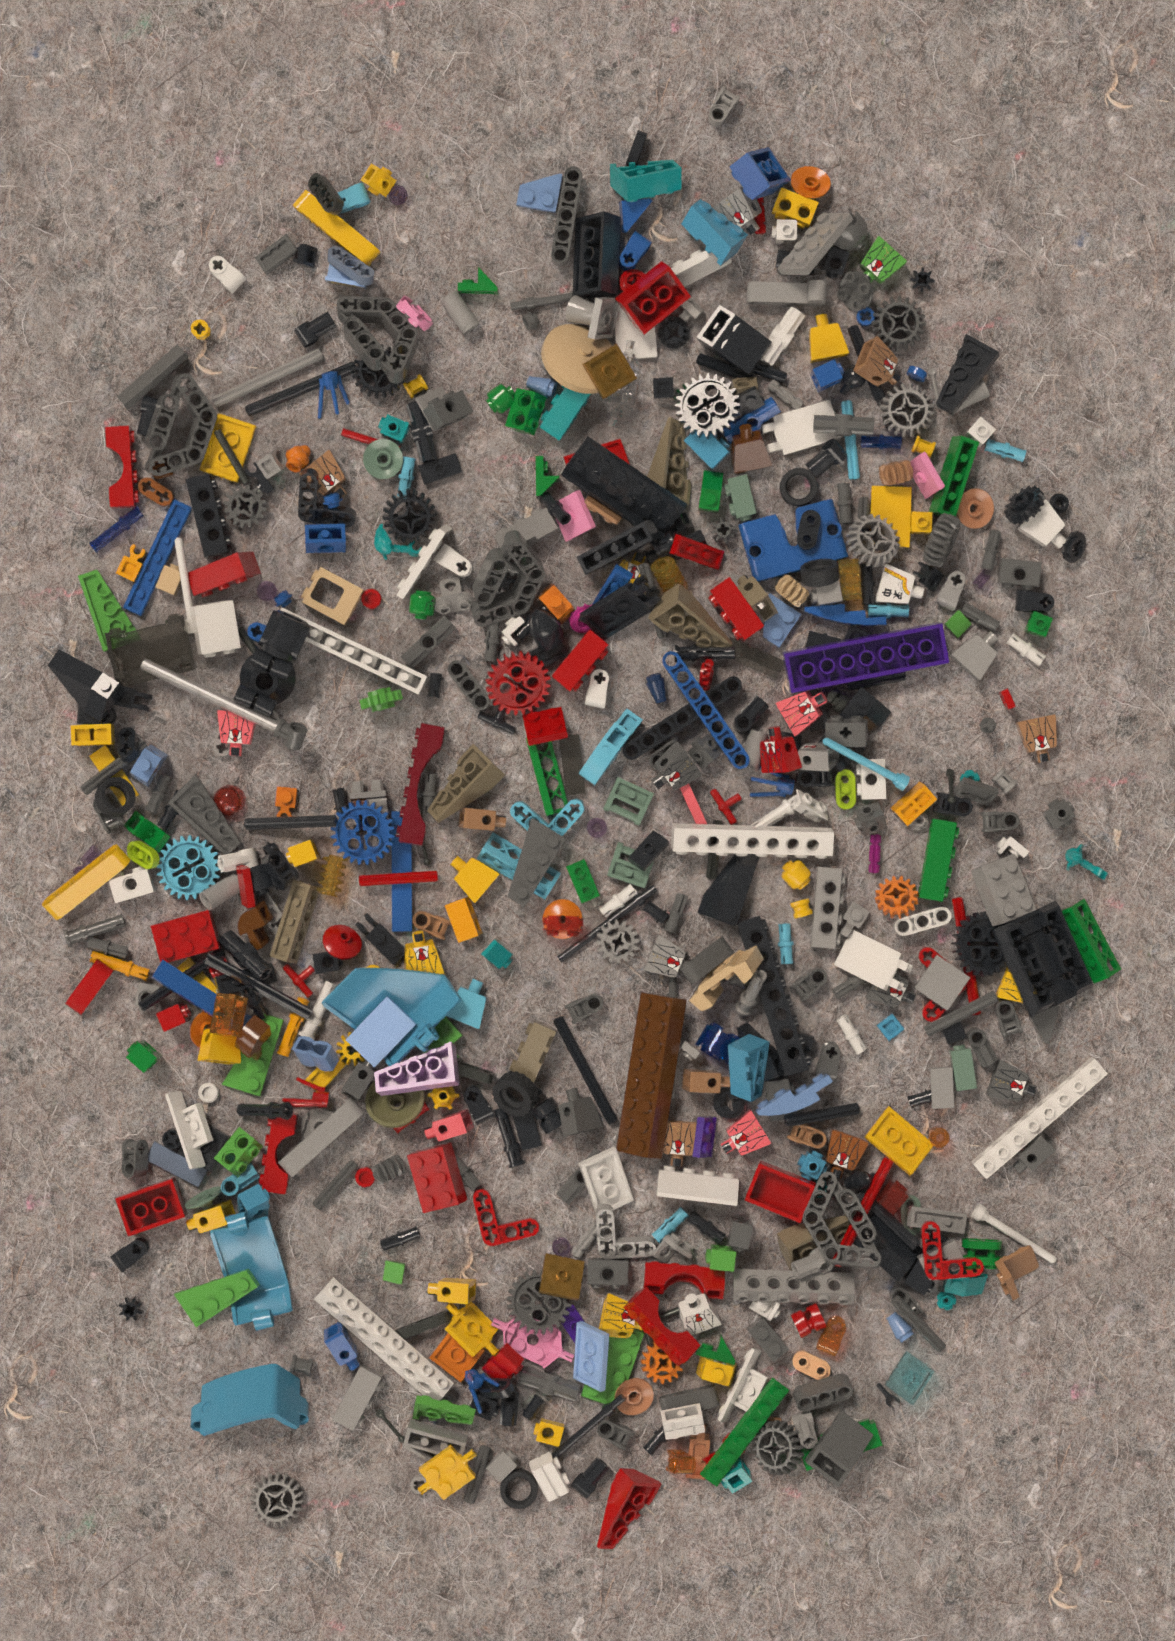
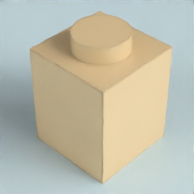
[155,564,181,596]

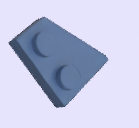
[516,173,563,213]
[762,593,801,648]

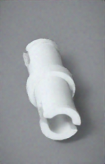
[1006,633,1046,666]
[599,884,638,918]
[836,1014,867,1055]

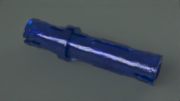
[89,506,144,553]

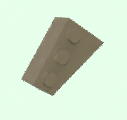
[509,1020,557,1083]

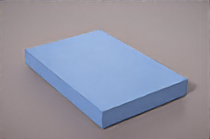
[346,996,417,1068]
[573,1321,609,1392]

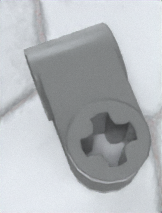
[708,86,741,127]
[935,571,966,611]

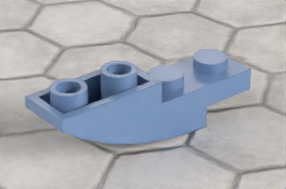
[755,1073,833,1116]

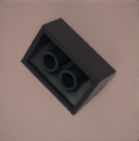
[853,1213,922,1281]

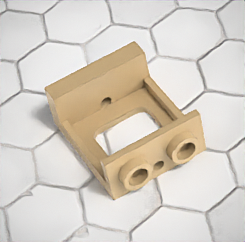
[301,567,364,626]

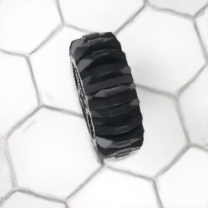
[352,344,404,399]
[382,488,437,543]

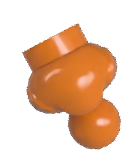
[286,445,311,473]

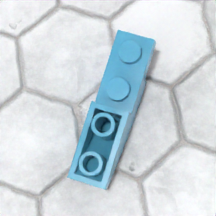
[579,708,643,786]

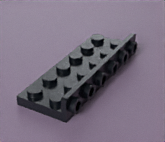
[561,436,688,541]

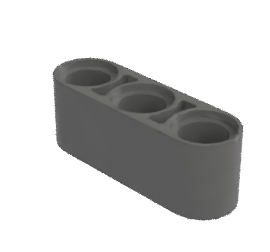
[448,660,490,711]
[680,936,734,985]
[793,1374,853,1412]
[659,1385,719,1410]

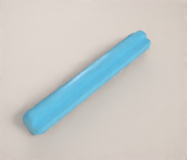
[841,400,860,480]

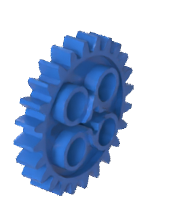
[330,799,396,865]

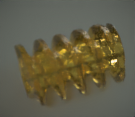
[651,556,688,593]
[316,854,348,897]

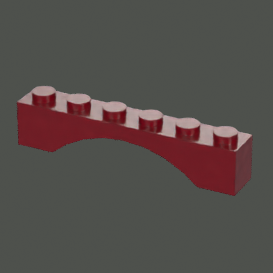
[396,723,445,847]

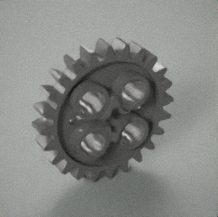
[506,1270,571,1336]

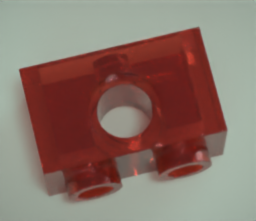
[875,1180,909,1215]

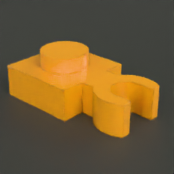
[116,544,146,582]

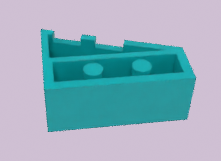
[610,160,682,202]
[540,386,591,440]

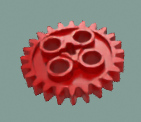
[485,651,551,716]

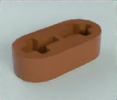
[138,477,174,507]

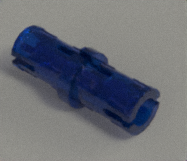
[861,434,902,450]

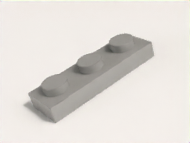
[907,1206,967,1234]

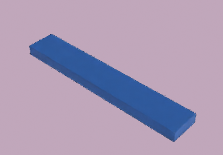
[123,499,192,616]
[391,811,412,932]
[151,960,252,1034]

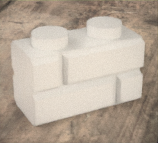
[660,1403,705,1440]
[529,1452,570,1502]

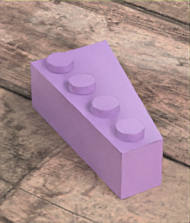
[374,1042,460,1096]

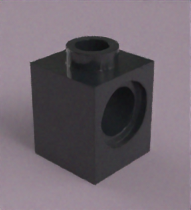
[822,247,850,280]
[312,952,344,974]
[470,1390,500,1421]

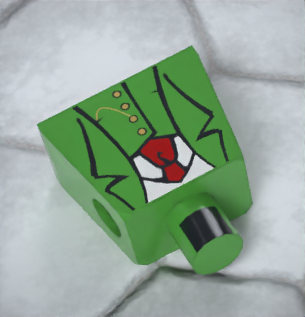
[860,236,907,284]

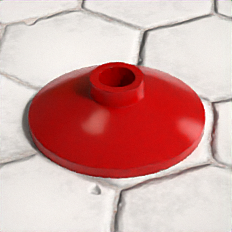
[322,924,362,960]

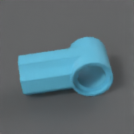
[221,1163,260,1196]

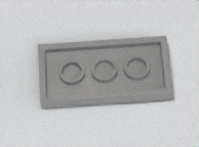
[777,213,853,275]

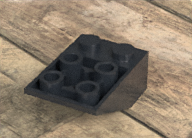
[697,305,772,375]

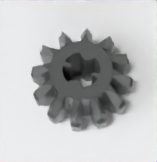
[371,1155,406,1184]

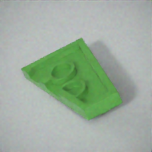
[412,1395,476,1424]

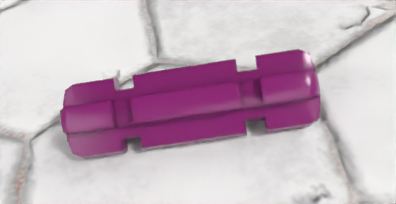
[868,834,881,873]

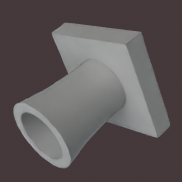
[566,295,619,339]

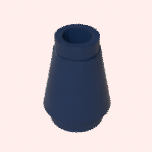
[645,672,667,704]

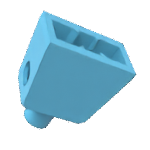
[446,979,487,1029]

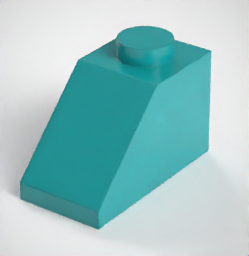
[481,938,513,969]
[943,1268,988,1297]

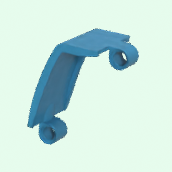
[210,1212,293,1331]
[190,1364,309,1436]

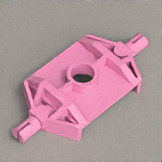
[491,1317,574,1368]

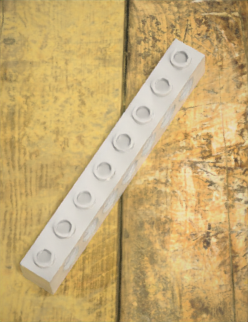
[281,608,428,695]
[671,823,834,859]
[971,1057,1108,1179]
[314,1277,454,1400]

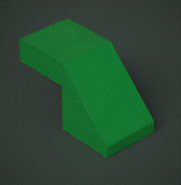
[124,810,171,853]

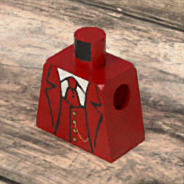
[760,726,802,773]

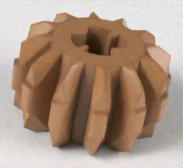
[879,460,913,486]

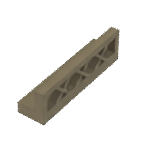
[270,880,321,964]

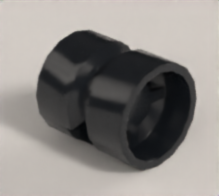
[531,1096,561,1134]

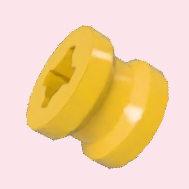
[790,898,813,919]

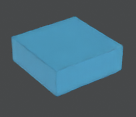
[876,1013,904,1041]

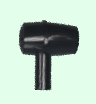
[844,1171,876,1191]

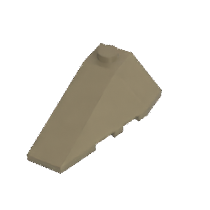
[647,417,691,505]
[648,583,732,647]
[427,744,505,823]
[777,1213,855,1271]

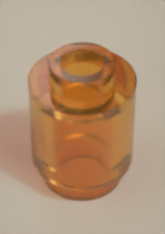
[928,1126,950,1148]

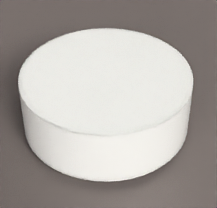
[198,1082,219,1103]

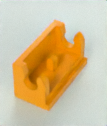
[890,781,937,826]
[445,896,483,943]

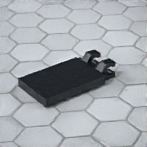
[579,575,662,640]

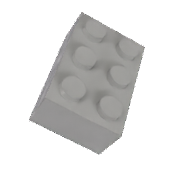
[971,854,1036,926]

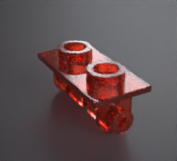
[543,915,583,937]

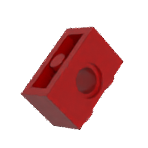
[156,1002,192,1032]

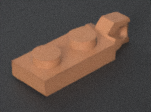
[685,1422,710,1480]

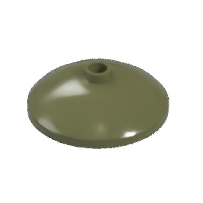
[365,1081,425,1128]

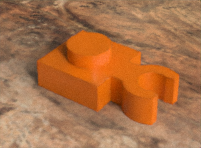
[275,786,298,817]

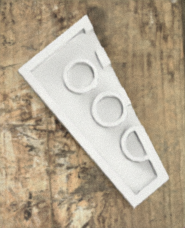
[397,524,453,599]

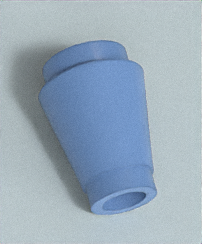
[526,376,557,398]
[886,1312,914,1343]

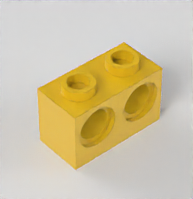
[772,187,819,229]
[71,724,115,746]
[286,840,320,867]

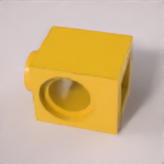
[910,511,933,534]
[533,1418,564,1447]

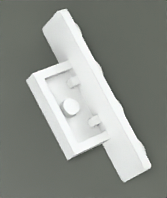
[671,250,732,287]
[165,1091,213,1170]
[718,1348,770,1423]

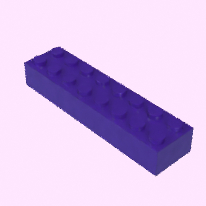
[782,622,949,693]

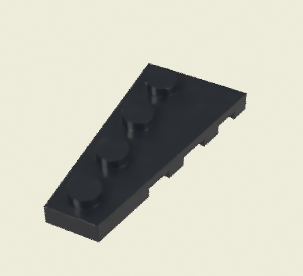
[936,334,1000,415]

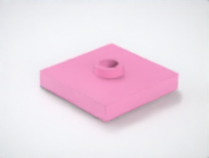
[910,452,945,499]
[555,490,596,542]

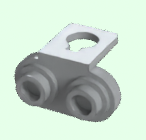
[435,577,474,615]
[652,1233,694,1263]

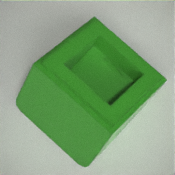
[944,609,972,638]
[383,1260,406,1285]

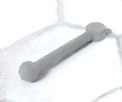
[928,367,940,409]

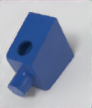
[324,1322,360,1371]

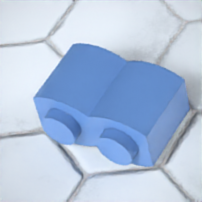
[292,1036,339,1071]

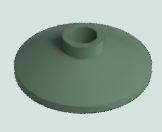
[363,439,403,479]
[185,1186,222,1210]

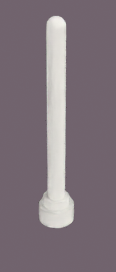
[175,537,194,633]
[971,1203,1056,1263]

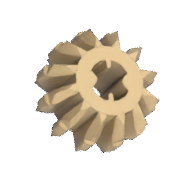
[775,574,809,607]

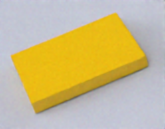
[199,413,257,483]
[869,486,912,548]
[864,1106,935,1176]

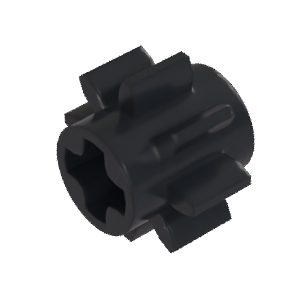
[909,267,935,294]
[119,1296,144,1321]

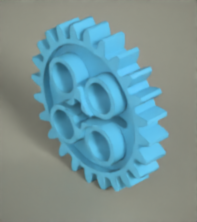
[157,835,221,900]

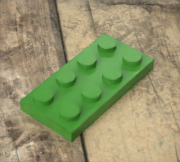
[581,1328,644,1404]

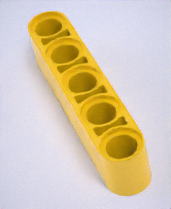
[293,190,380,266]
[42,844,131,920]

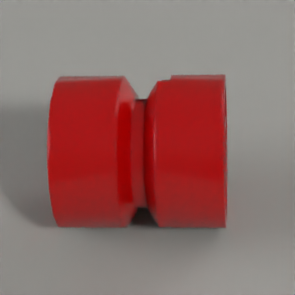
[790,1303,827,1338]

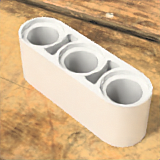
[893,907,951,936]

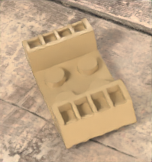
[689,946,764,1011]

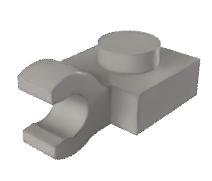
[839,901,870,937]
[679,1035,705,1063]

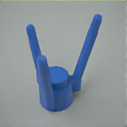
[318,371,350,419]
[750,766,795,797]
[465,1369,500,1414]

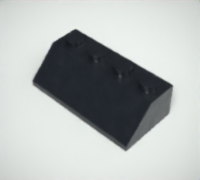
[572,211,621,298]

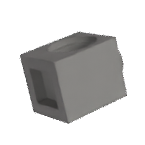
[256,447,287,479]
[135,981,162,1013]
[486,1448,518,1482]

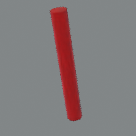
[341,428,401,447]

